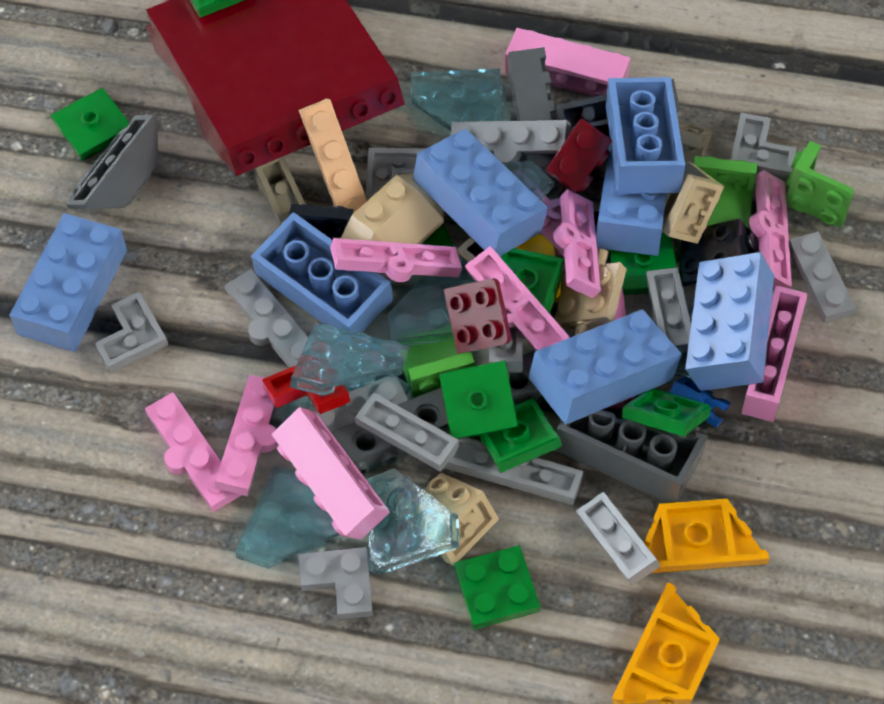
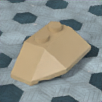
[341,173,444,244]

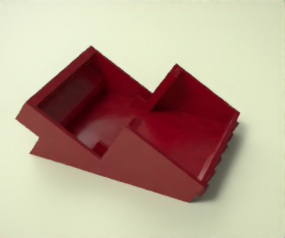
[146,0,405,176]

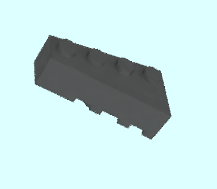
[503,47,558,185]
[554,410,708,503]

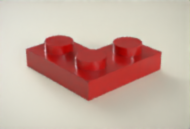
[262,354,350,415]

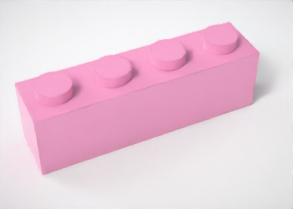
[505,28,631,97]
[741,285,808,422]
[271,407,390,540]

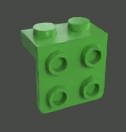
[786,141,854,227]
[693,156,757,229]
[395,326,475,399]

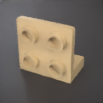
[662,162,724,244]
[396,473,499,566]

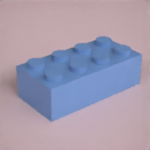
[606,77,685,194]
[413,128,548,256]
[596,143,667,256]
[251,212,393,345]
[9,213,127,352]
[685,252,774,391]
[528,309,682,425]

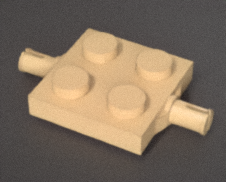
[554,248,626,336]

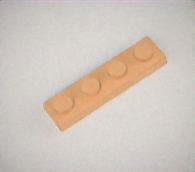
[299,99,367,213]

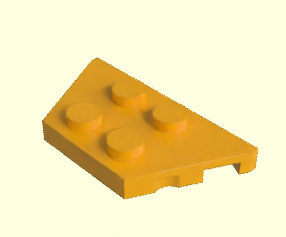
[644,498,770,574]
[611,582,720,704]

